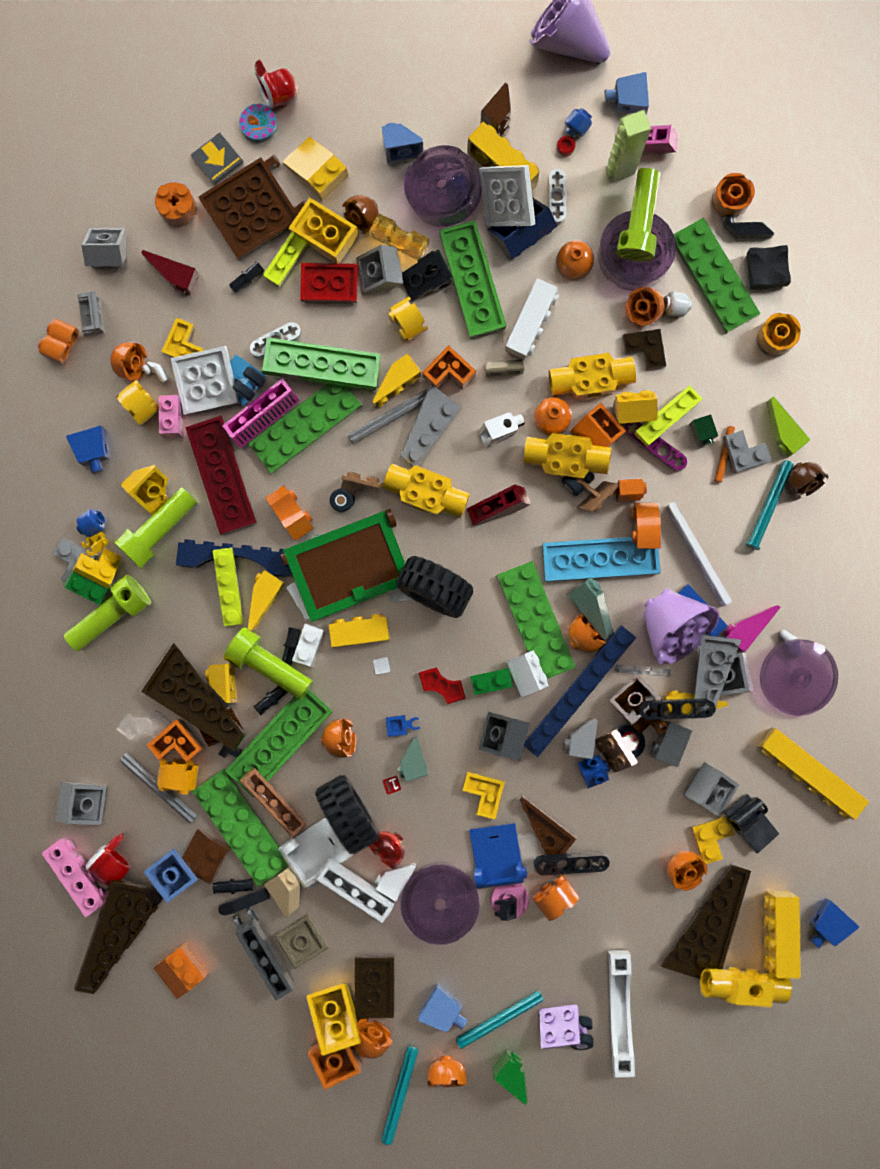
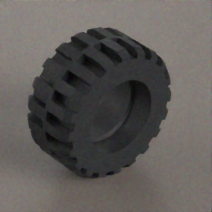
[396,556,474,618]
[315,775,380,854]

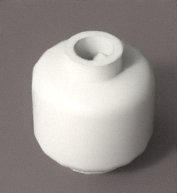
[663,292,692,317]

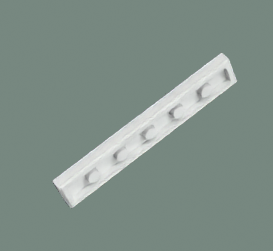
[665,502,732,606]

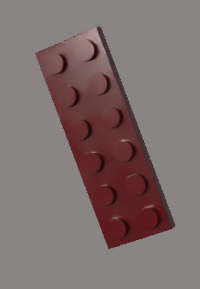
[185,415,257,535]

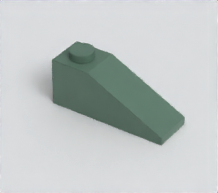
[568,577,614,640]

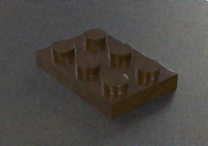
[355,956,394,1018]

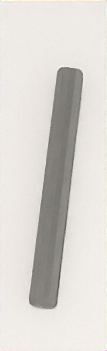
[348,389,428,444]
[120,754,197,823]

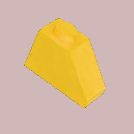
[121,465,168,515]

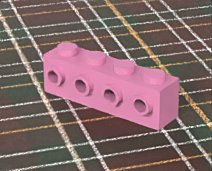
[41,837,107,918]

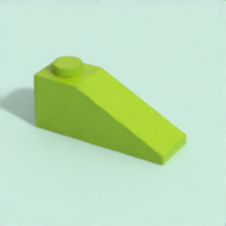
[766,396,811,458]

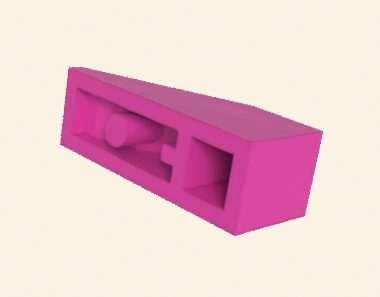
[643,125,679,153]
[723,605,781,653]

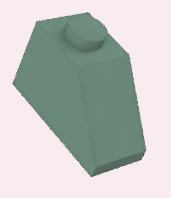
[398,737,428,782]

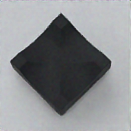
[747,245,791,289]

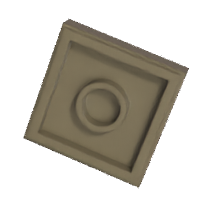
[275,914,329,969]

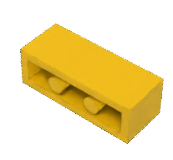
[329,614,390,648]

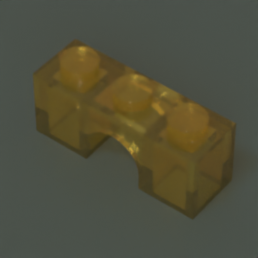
[370,213,430,260]

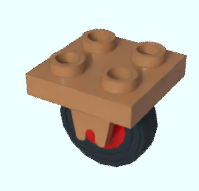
[595,725,645,773]

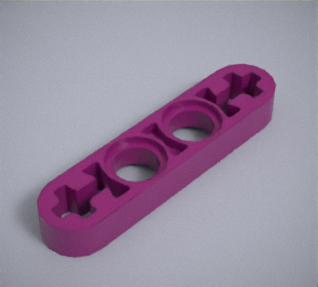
[623,422,687,472]

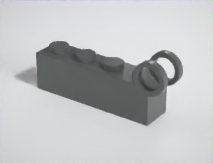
[233,907,294,1001]

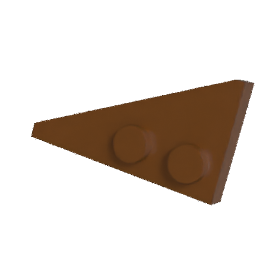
[519,795,577,868]

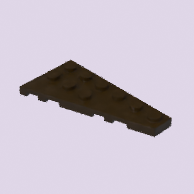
[141,643,246,751]
[660,864,751,979]
[74,880,163,994]

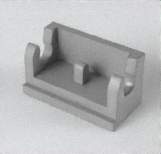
[77,291,104,336]

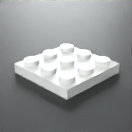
[479,165,535,226]
[170,346,240,415]

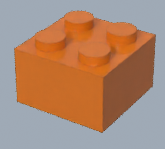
[308,1043,362,1090]

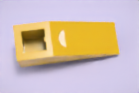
[372,353,421,407]

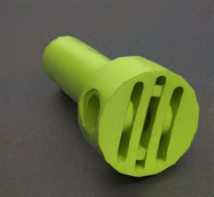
[616,168,660,262]
[114,487,197,569]
[64,575,151,652]
[224,627,313,700]

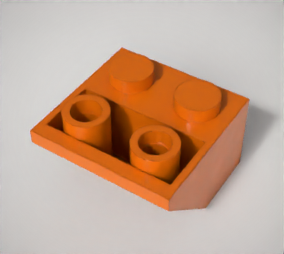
[570,403,626,447]

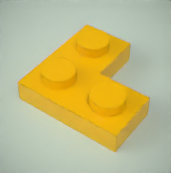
[161,317,205,358]
[73,548,122,589]
[462,772,505,820]
[691,816,735,864]

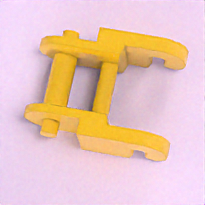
[81,532,109,556]

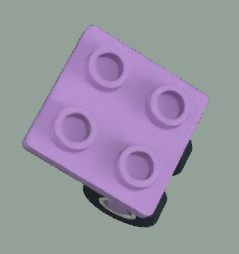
[539,1005,594,1050]

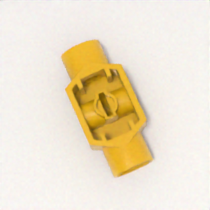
[548,353,636,400]
[524,433,612,478]
[382,464,470,519]
[700,967,792,1007]

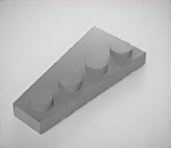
[400,384,461,466]
[694,635,741,713]

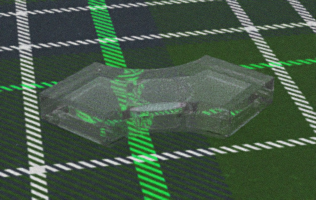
[615,664,670,677]
[117,710,172,740]

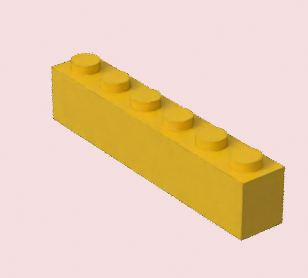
[758,728,870,820]

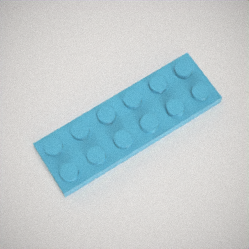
[542,537,661,582]

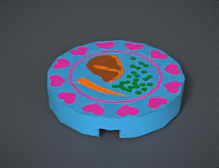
[239,104,277,142]

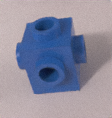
[578,754,610,788]

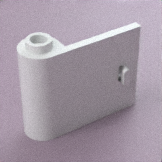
[278,817,353,889]

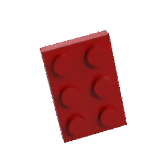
[300,263,358,303]

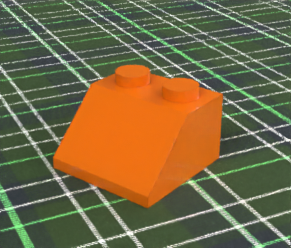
[153,943,209,999]

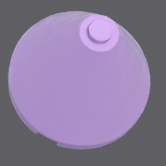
[529,0,611,63]

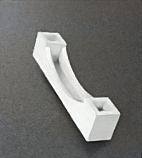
[608,950,635,1077]

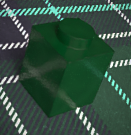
[690,414,718,446]

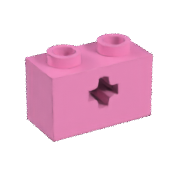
[159,395,183,438]

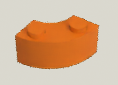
[266,485,314,541]
[630,503,661,549]

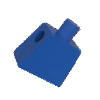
[66,425,109,474]
[810,898,860,948]

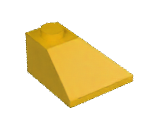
[206,663,236,703]

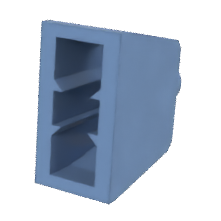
[605,72,649,114]
[418,983,468,1032]

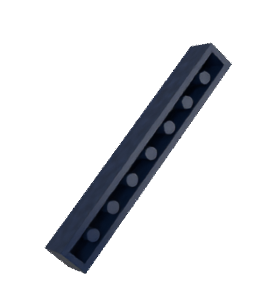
[524,625,637,758]

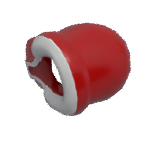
[255,59,298,109]
[86,833,131,886]

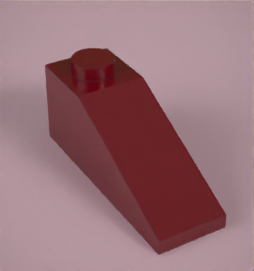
[141,250,199,295]
[467,484,531,526]

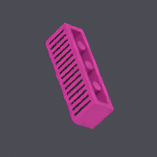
[222,378,300,448]

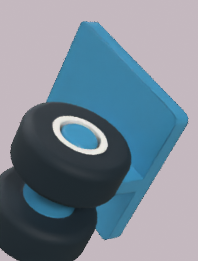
[230,355,266,406]

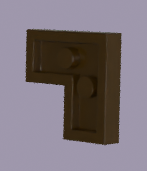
[622,329,666,370]

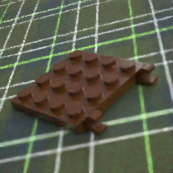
[198,155,306,260]

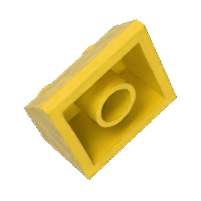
[613,390,658,424]

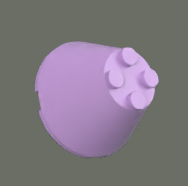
[644,588,719,665]

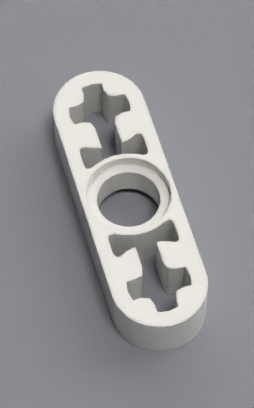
[548,169,566,225]
[250,322,301,359]

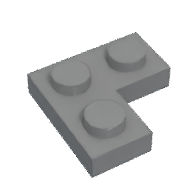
[723,430,771,473]
[54,538,98,582]

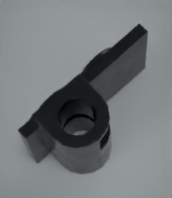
[402,250,453,302]
[724,794,779,854]

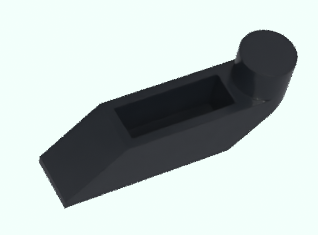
[723,215,774,239]
[218,888,270,916]

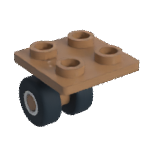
[329,472,383,512]
[561,472,618,513]

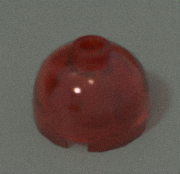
[368,831,405,869]

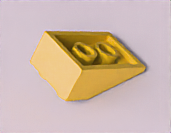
[283,136,348,201]
[289,197,359,263]
[306,983,361,1056]

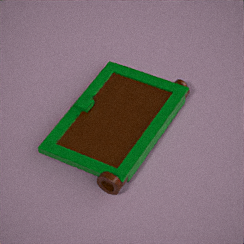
[280,509,405,622]

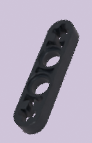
[638,698,716,720]
[533,851,610,875]

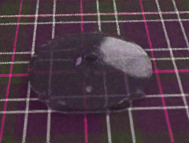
[760,638,838,716]

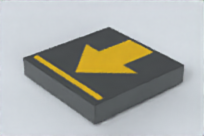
[191,132,244,185]

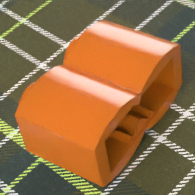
[38,318,79,365]
[615,479,647,502]

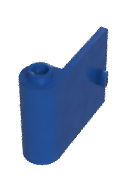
[469,823,527,889]

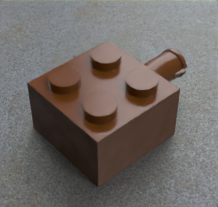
[609,675,669,735]

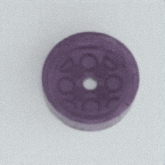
[404,145,482,227]
[598,211,676,291]
[401,862,480,945]

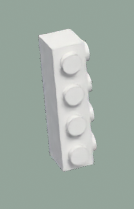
[505,278,559,360]
[317,857,394,923]

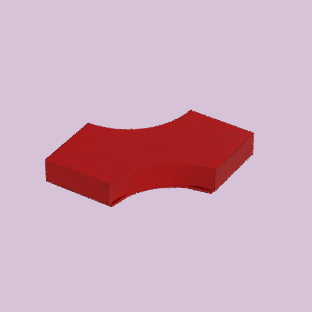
[419,667,466,704]

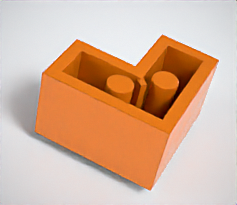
[422,345,476,389]
[147,719,206,762]

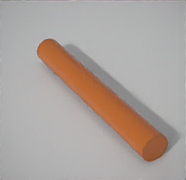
[715,426,735,483]

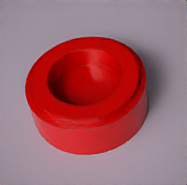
[557,136,576,156]

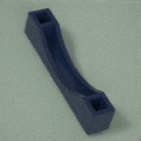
[176,539,293,578]

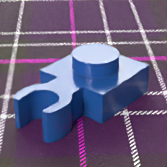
[386,715,420,737]

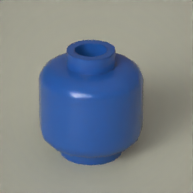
[565,108,592,137]
[76,509,106,537]

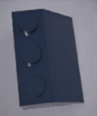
[487,197,557,259]

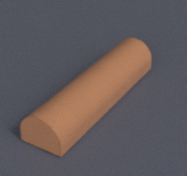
[240,768,307,838]

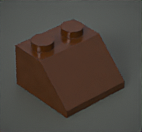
[480,82,511,137]
[182,829,231,885]

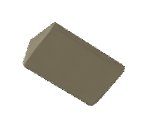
[485,360,524,377]

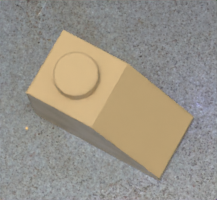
[264,867,300,917]

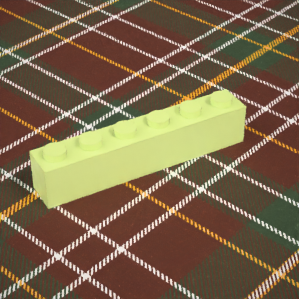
[606,110,651,182]

